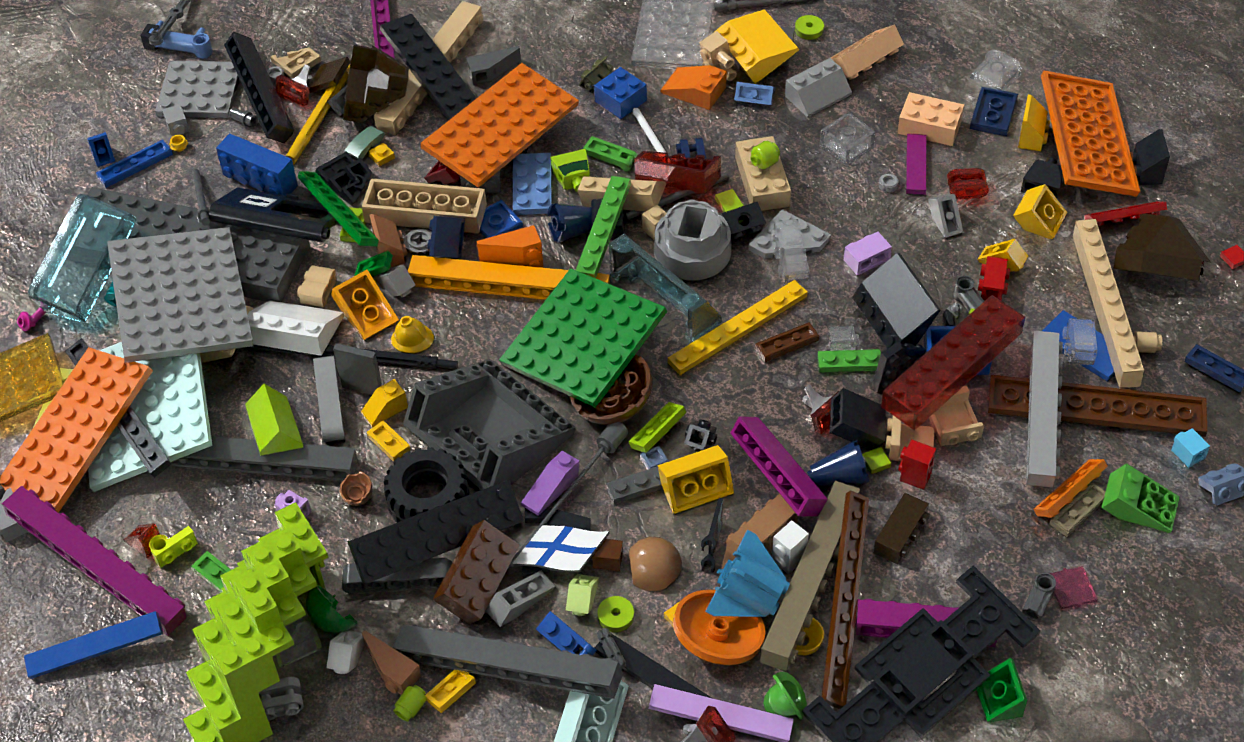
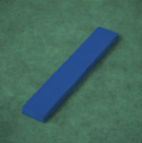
[24,611,163,679]

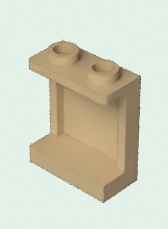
[924,385,984,446]

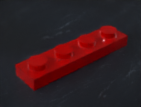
[1084,201,1167,226]

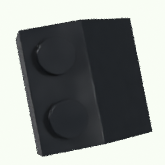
[1131,129,1170,185]

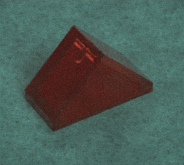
[123,523,160,559]

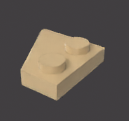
[271,47,321,79]

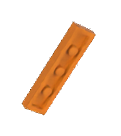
[1033,459,1108,518]

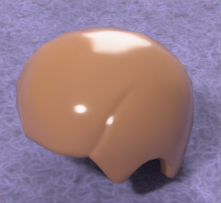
[339,471,373,506]

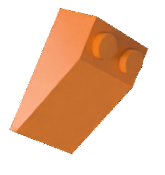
[660,65,727,110]
[477,225,544,268]

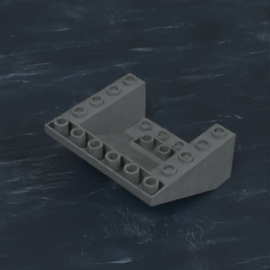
[403,359,576,490]

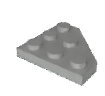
[748,209,831,259]

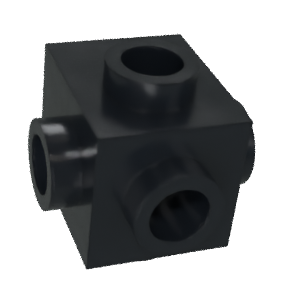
[684,419,718,451]

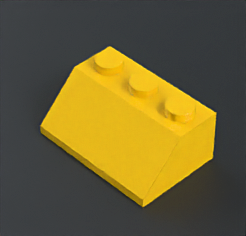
[658,445,734,514]

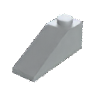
[485,571,556,627]

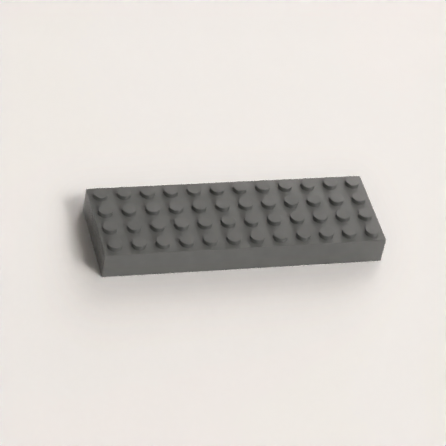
[57,187,310,302]

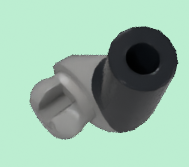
[943,303,963,326]

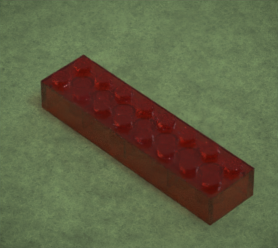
[881,295,1026,431]

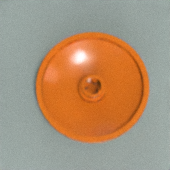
[673,590,765,665]

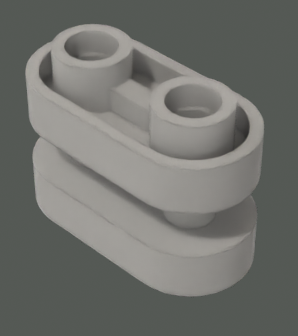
[258,677,304,721]

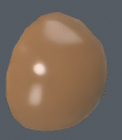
[629,536,682,591]

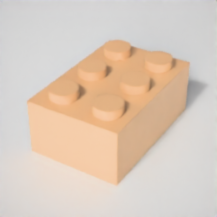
[897,92,964,146]

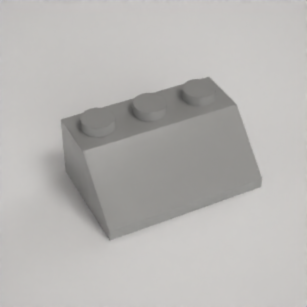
[785,58,852,117]

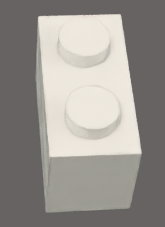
[772,520,809,575]

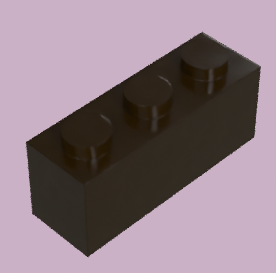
[873,493,930,565]

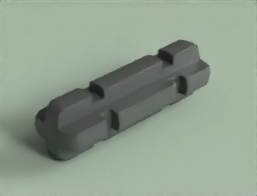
[597,628,626,669]

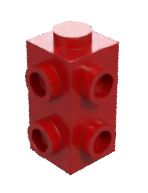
[978,256,1010,303]

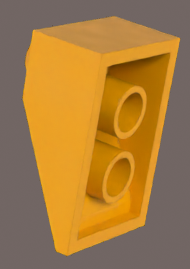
[331,270,399,340]

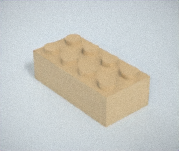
[735,136,791,211]

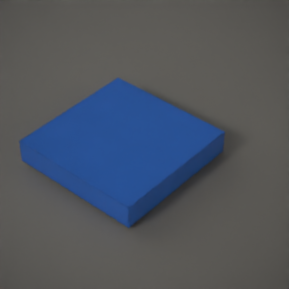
[480,200,523,238]

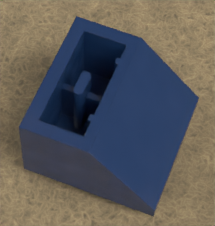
[427,216,465,258]

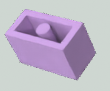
[844,232,892,275]

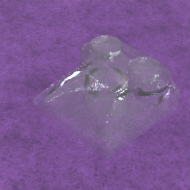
[970,50,1022,91]

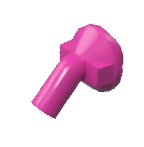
[17,308,46,331]

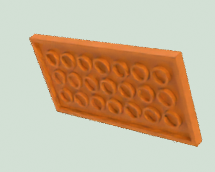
[421,63,579,188]
[1041,70,1140,197]
[0,347,153,513]

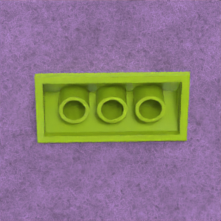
[245,383,303,456]

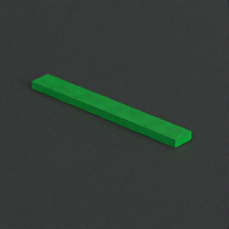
[297,171,379,247]

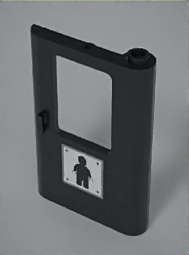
[209,187,338,243]

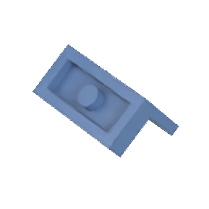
[734,82,776,105]

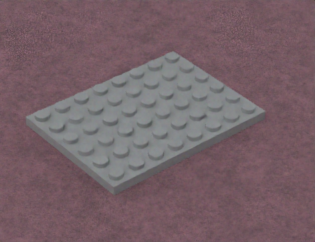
[107,227,253,363]

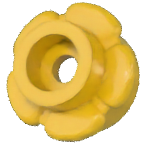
[169,135,188,152]

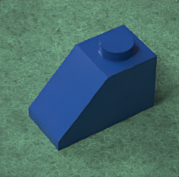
[87,132,115,167]

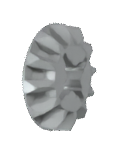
[404,229,432,255]

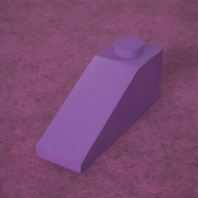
[521,451,579,516]

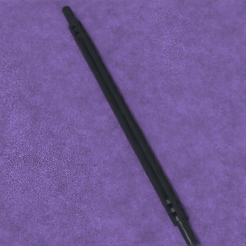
[242,344,458,369]

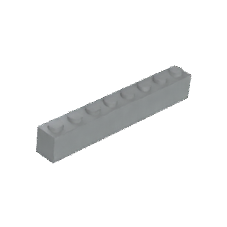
[1026,331,1063,488]

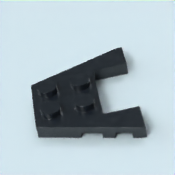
[522,507,591,579]

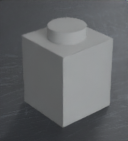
[162,104,190,137]

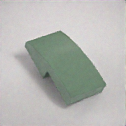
[344,126,385,159]

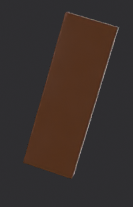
[755,322,820,362]

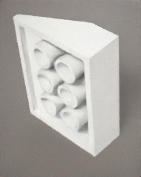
[248,300,345,356]

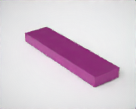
[906,134,926,195]

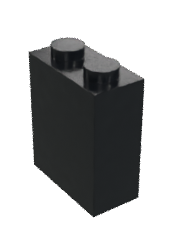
[830,388,887,450]

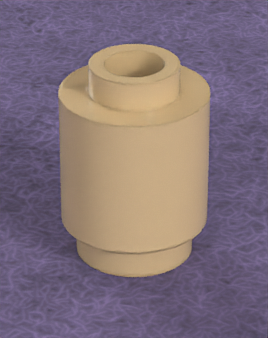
[1133,331,1162,353]

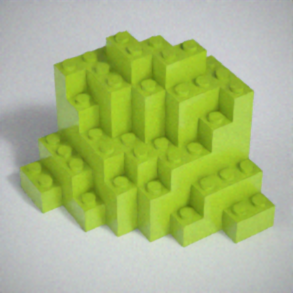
[183,502,329,742]

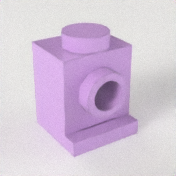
[274,490,311,517]

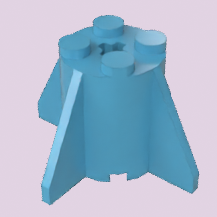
[705,530,790,617]

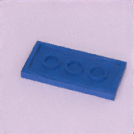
[1042,310,1115,381]

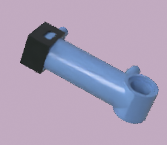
[140,20,213,59]

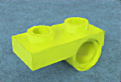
[149,526,198,568]

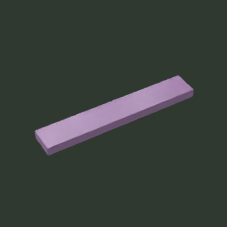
[648,684,794,742]

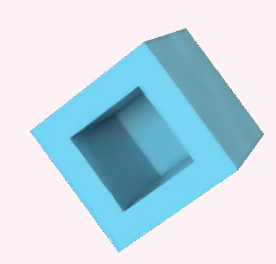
[1171,428,1210,468]

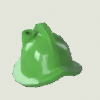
[763,672,807,721]

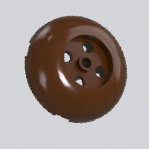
[570,354,652,425]

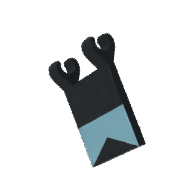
[701,498,723,573]

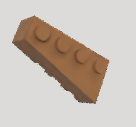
[721,494,799,569]

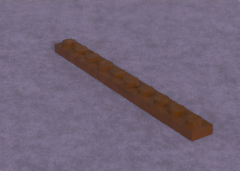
[822,490,869,709]

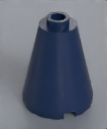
[548,203,592,243]
[807,440,870,487]

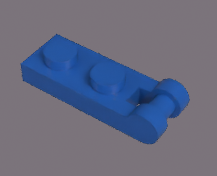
[536,611,597,656]

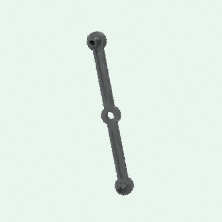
[149,0,190,46]

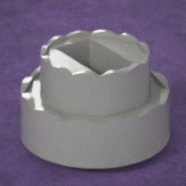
[654,200,731,280]

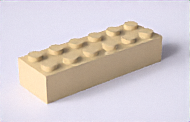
[362,179,487,233]

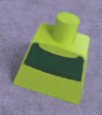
[550,149,590,192]

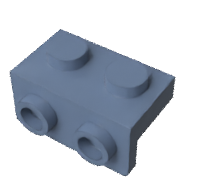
[1198,464,1244,506]

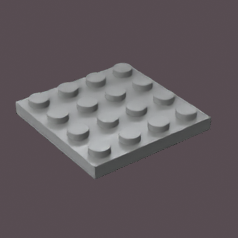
[155,61,239,118]

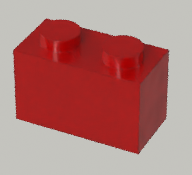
[898,439,936,490]

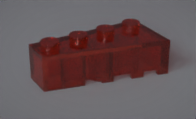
[634,151,721,194]

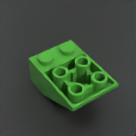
[1102,463,1180,533]

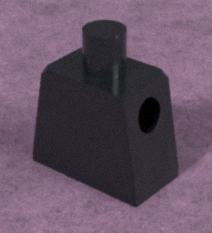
[1021,157,1062,199]

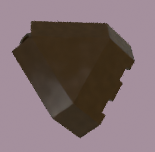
[343,45,409,123]
[1113,214,1211,282]

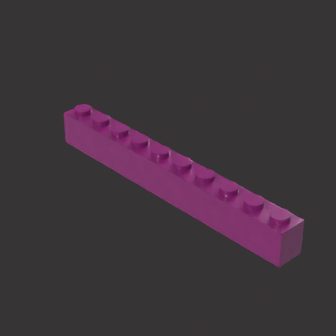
[2,486,187,636]

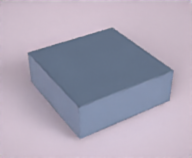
[640,446,669,470]

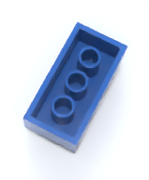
[216,133,298,196]

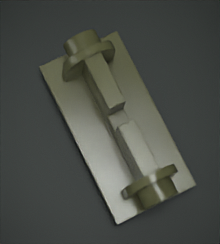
[578,56,613,90]

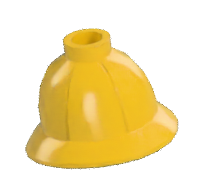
[391,316,434,353]

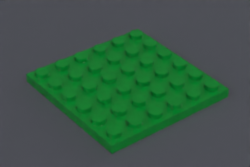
[499,268,667,408]

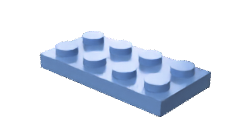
[513,153,552,215]

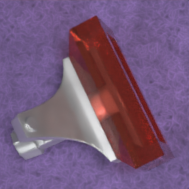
[275,64,313,107]
[803,384,839,434]
[681,705,736,742]

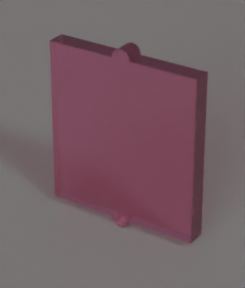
[1049,566,1098,609]

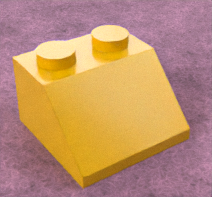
[1018,94,1050,152]
[1013,184,1067,239]

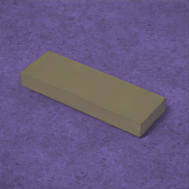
[1049,482,1106,537]

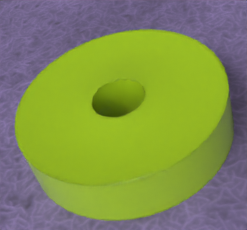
[795,15,824,40]
[597,596,634,632]

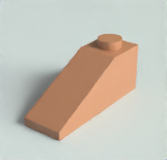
[362,630,421,695]

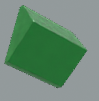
[977,658,1027,723]

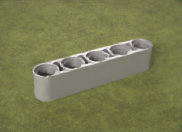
[313,356,345,443]

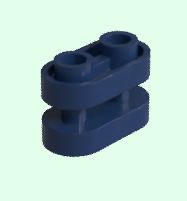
[676,137,707,172]

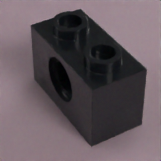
[721,202,766,241]

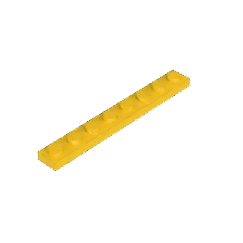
[667,280,808,375]

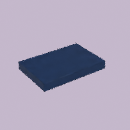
[969,86,1018,136]

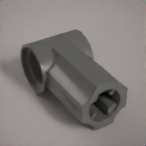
[953,276,988,312]
[1022,573,1056,621]

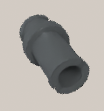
[229,107,258,127]

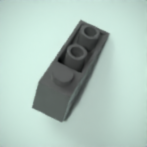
[466,46,521,85]

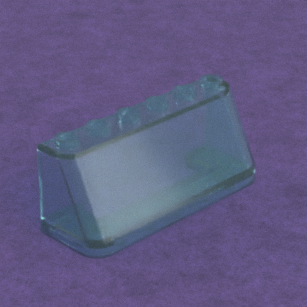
[28,194,137,323]

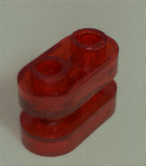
[947,168,989,199]

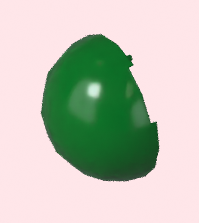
[306,584,357,633]

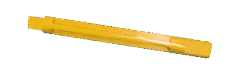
[286,64,350,165]

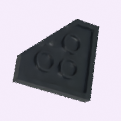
[871,342,926,393]

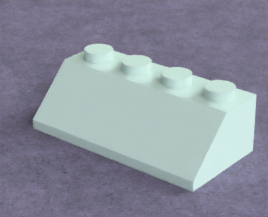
[554,680,629,742]

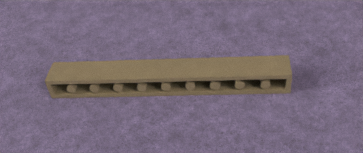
[760,481,860,672]

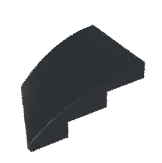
[315,151,372,205]

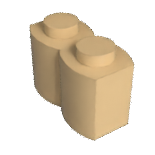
[297,265,337,308]

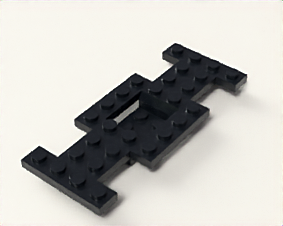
[802,565,1041,742]

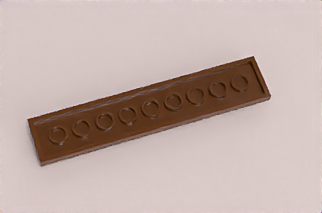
[988,375,1208,437]

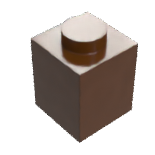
[590,539,623,572]

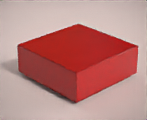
[1220,245,1244,269]

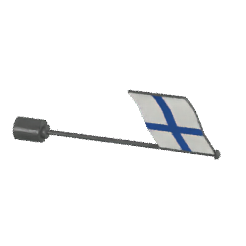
[508,422,628,572]

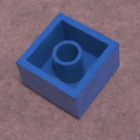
[594,67,647,119]

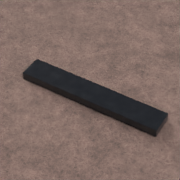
[594,633,713,699]

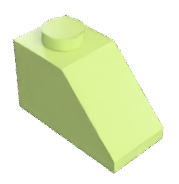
[566,574,599,616]

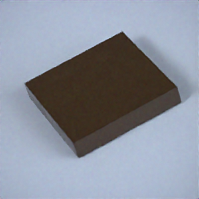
[308,57,351,93]

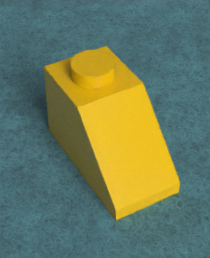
[977,239,1029,272]
[361,379,408,427]

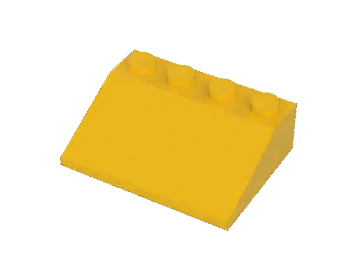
[714,9,799,84]

